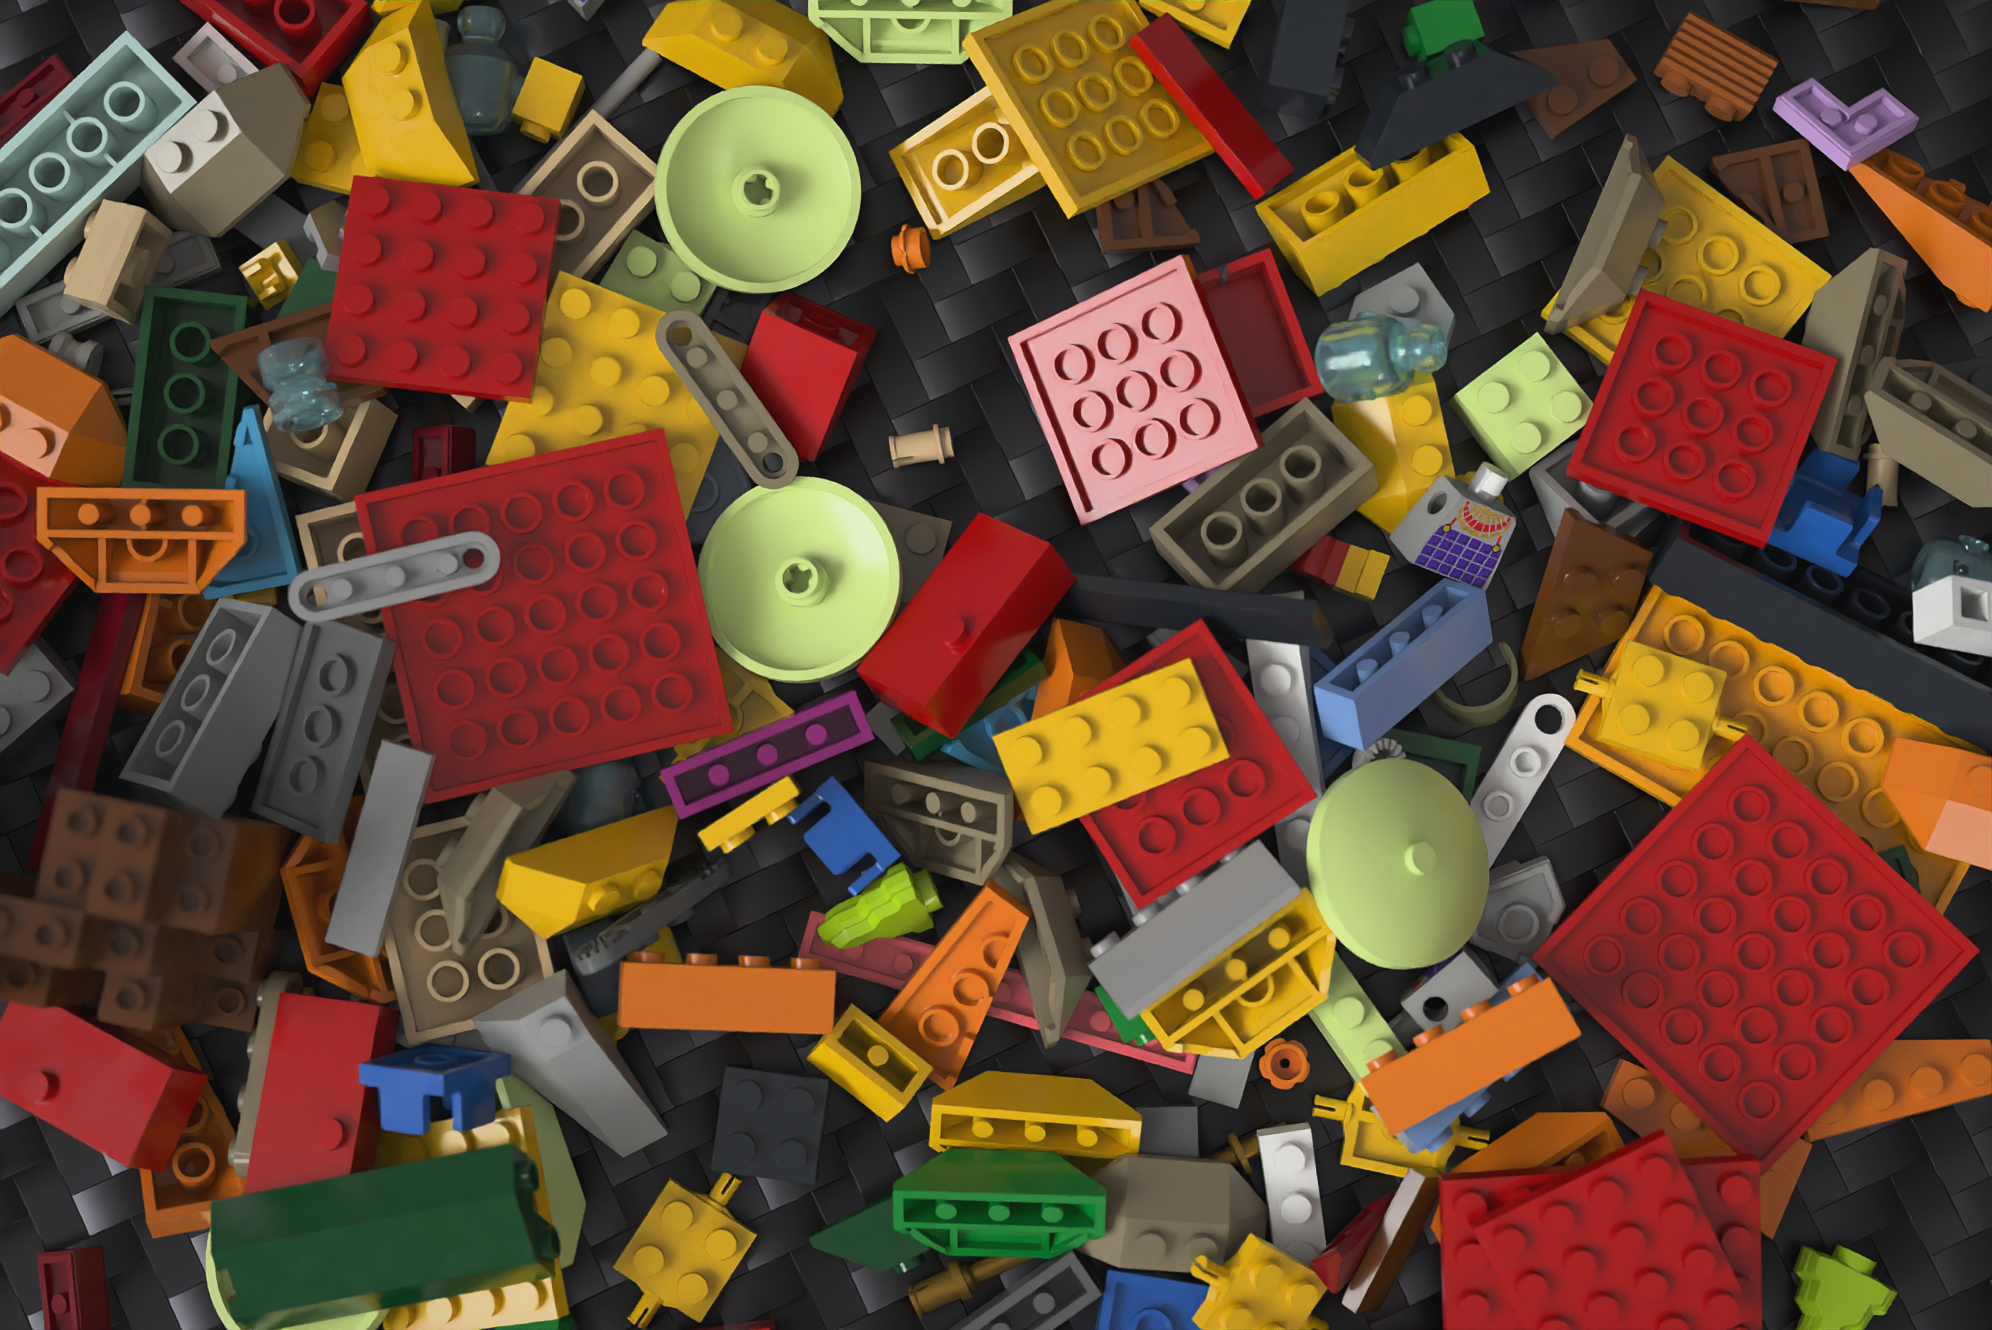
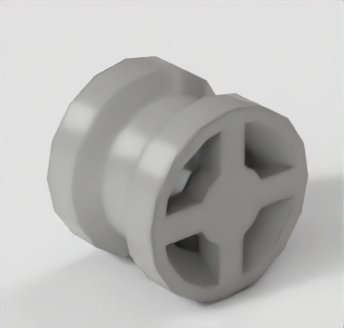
[48,331,103,377]

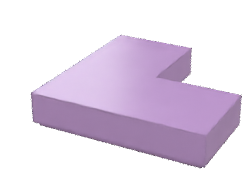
[1772,77,1919,171]

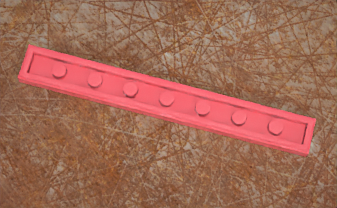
[797,910,1198,1075]

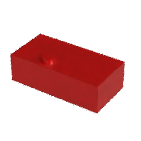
[179,0,374,100]
[856,512,1076,739]
[243,992,401,1195]
[0,1002,209,1172]

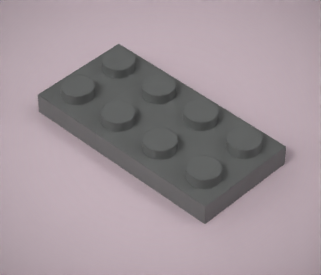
[250,619,398,844]

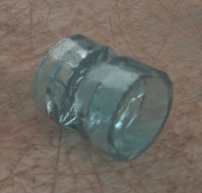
[257,338,343,433]

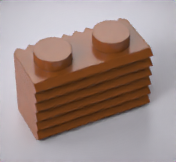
[1653,10,1779,122]

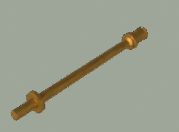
[906,1121,1286,1318]

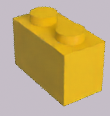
[806,1004,933,1122]

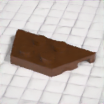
[209,301,389,426]
[1517,507,1653,681]

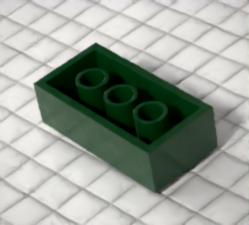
[121,285,262,490]

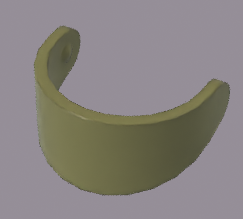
[1432,640,1518,727]

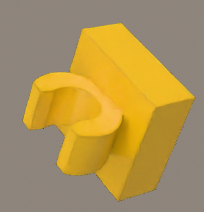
[238,239,303,311]

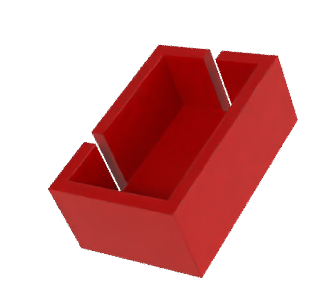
[1197,248,1325,424]

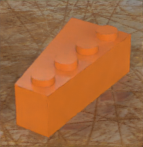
[616,951,836,1035]
[1360,973,1582,1137]

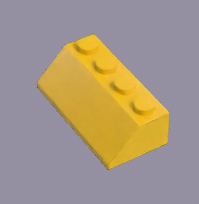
[1255,132,1490,297]

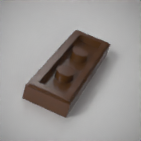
[1341,1167,1444,1313]

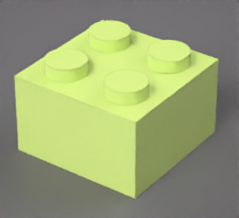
[1448,332,1593,483]

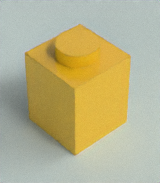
[512,57,586,143]

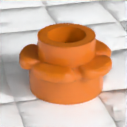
[892,224,931,274]
[1259,1038,1310,1089]

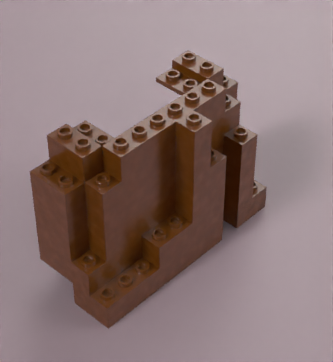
[0,788,295,1033]

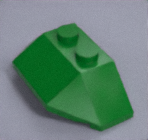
[893,1149,1106,1259]

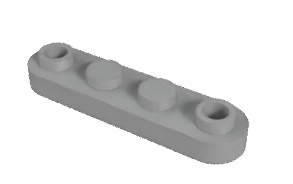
[288,531,500,623]

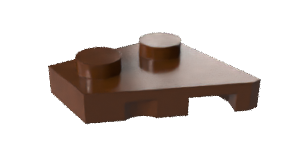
[1510,39,1638,140]
[1708,138,1830,246]
[1096,178,1200,255]

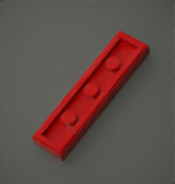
[1128,12,1295,200]

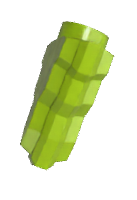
[817,862,943,950]
[1793,1244,1898,1330]

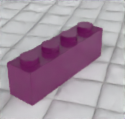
[660,689,875,820]

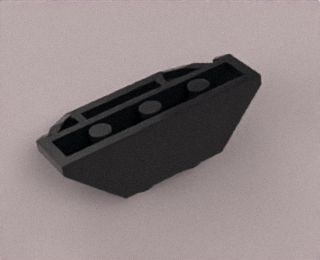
[1354,39,1558,171]

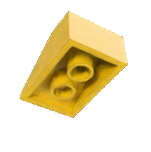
[889,86,1047,240]

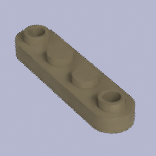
[655,309,799,489]
[228,969,303,1179]

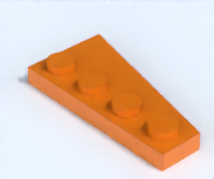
[875,879,1032,1091]
[1803,1039,1992,1143]
[1599,1059,1813,1239]

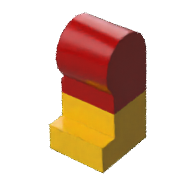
[1286,535,1390,603]

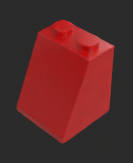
[740,290,878,462]

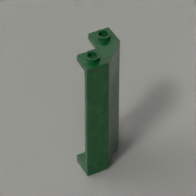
[210,1143,561,1330]

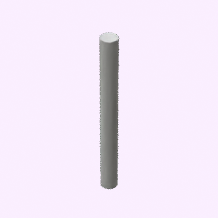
[510,48,663,194]

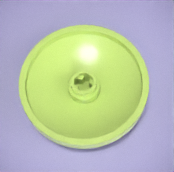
[654,86,861,294]
[697,476,903,683]
[1307,758,1489,970]

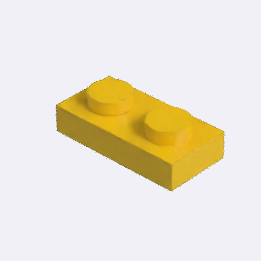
[1138,0,1252,49]

